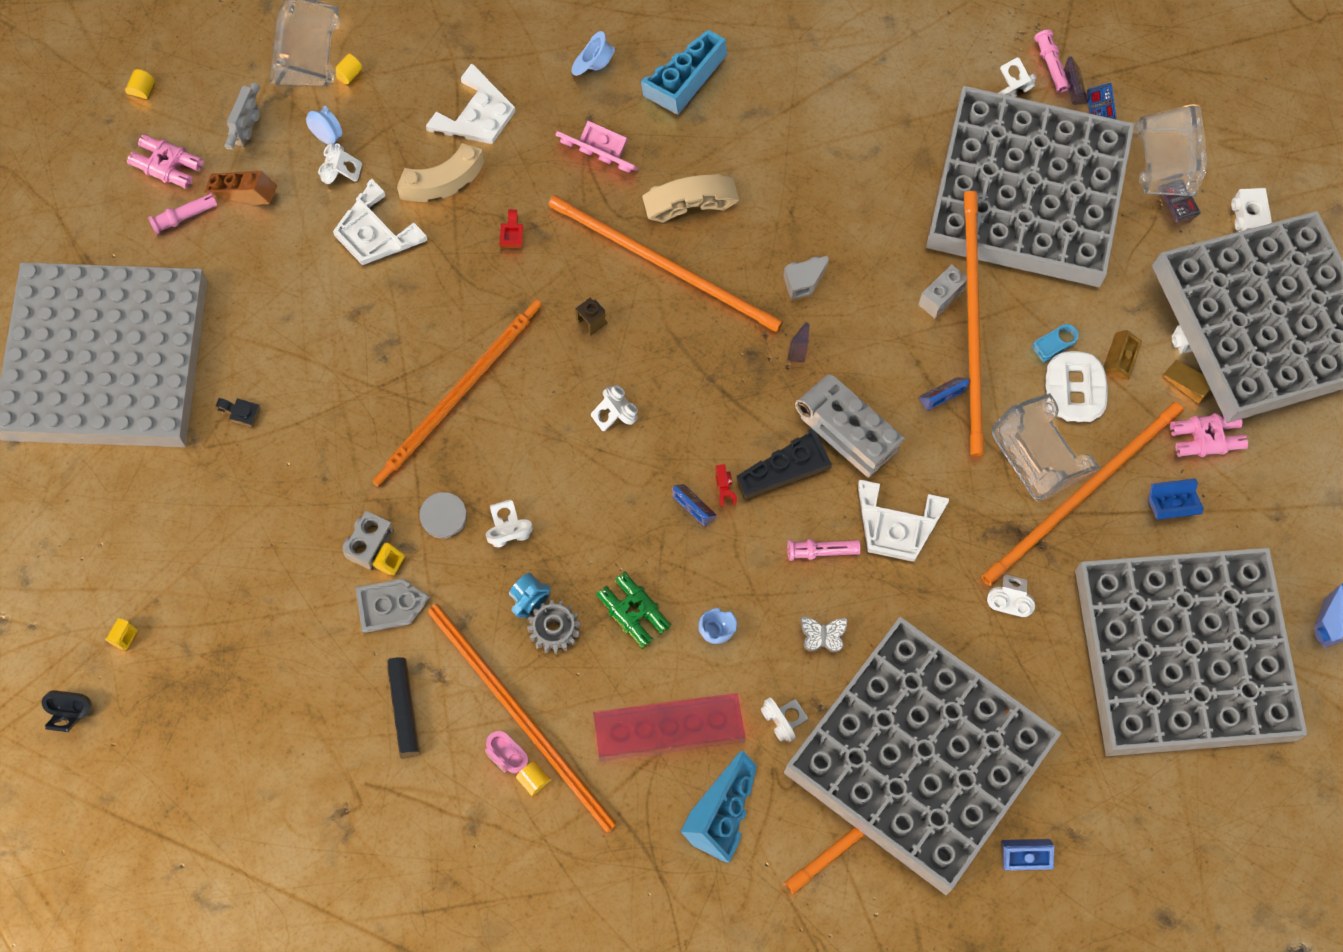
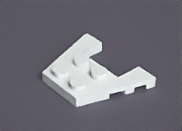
[426,64,515,144]
[333,179,427,265]
[858,480,949,562]

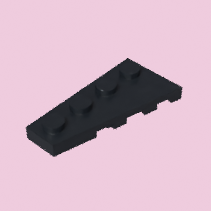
[737,428,832,499]

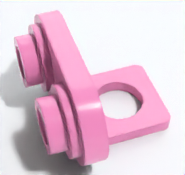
[485,731,528,774]

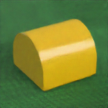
[336,53,362,84]
[125,69,155,99]
[372,543,405,576]
[105,618,138,651]
[516,761,551,797]

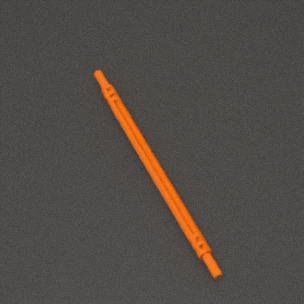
[372,299,542,487]

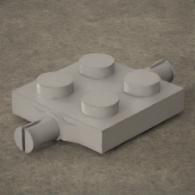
[224,83,260,150]

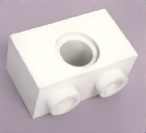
[1231,188,1272,232]

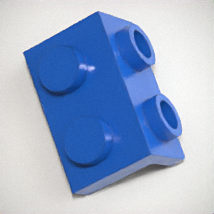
[1148,478,1204,520]

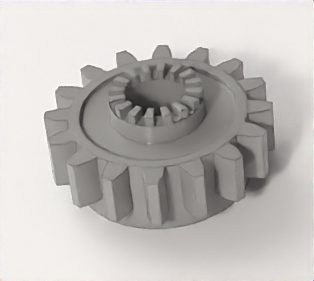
[527,600,580,654]

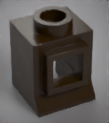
[575,297,608,336]

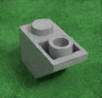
[783,256,829,300]

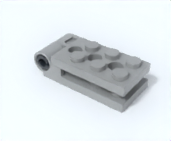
[795,374,905,478]

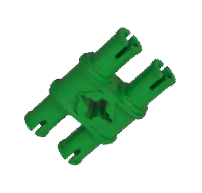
[596,571,672,649]

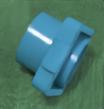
[509,573,551,618]

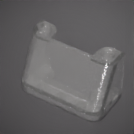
[269,0,341,87]
[1134,104,1207,196]
[992,393,1100,501]

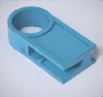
[1031,324,1079,363]

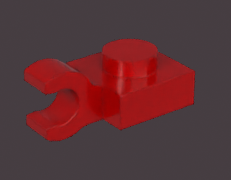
[499,209,524,248]
[715,464,737,508]

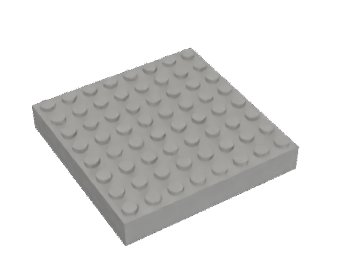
[926,86,1134,287]
[1152,211,1343,423]
[0,262,208,447]
[1075,548,1307,756]
[784,617,1061,895]

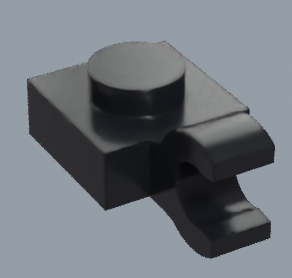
[215,398,260,428]

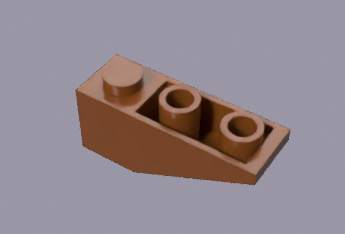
[204,171,277,205]

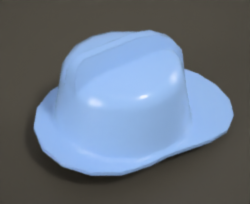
[571,31,615,76]

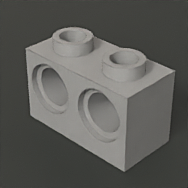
[918,264,967,319]
[343,511,394,570]

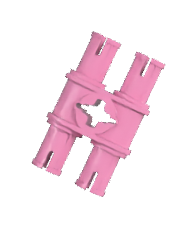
[127,134,203,189]
[1170,413,1248,457]

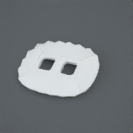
[1045,351,1108,422]

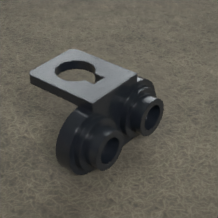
[41,690,92,732]

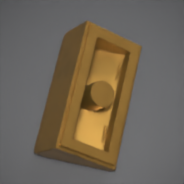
[1104,330,1142,380]

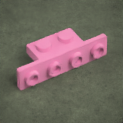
[556,121,639,173]

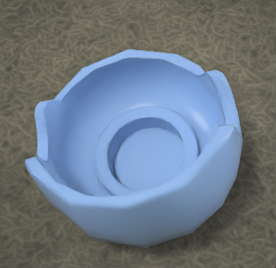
[698,608,737,644]

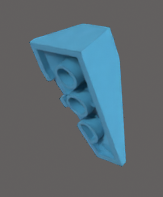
[680,751,757,863]

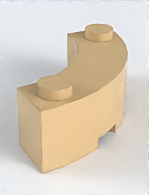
[397,143,484,202]
[642,173,739,223]

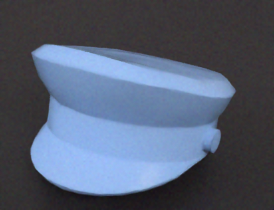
[306,105,342,145]

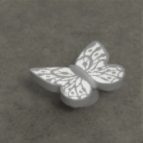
[801,616,847,653]

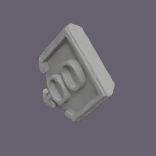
[355,578,430,633]

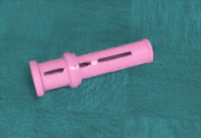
[1034,30,1070,93]
[148,193,217,235]
[787,539,860,561]

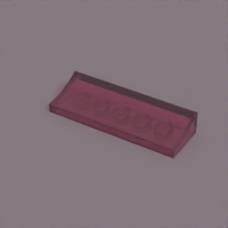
[593,693,746,762]

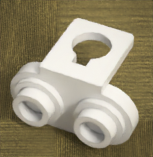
[998,57,1037,97]
[318,143,362,184]
[591,385,638,431]
[486,499,533,547]
[987,574,1035,617]
[761,697,808,742]

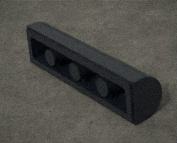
[387,657,420,759]

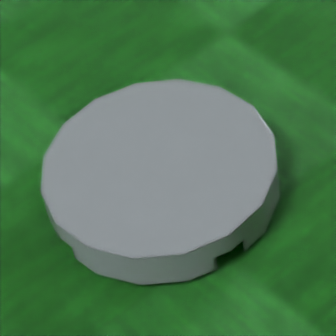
[419,492,467,539]

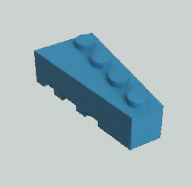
[641,30,727,115]

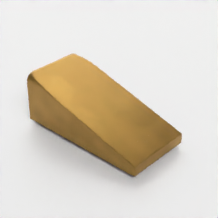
[1162,359,1211,404]

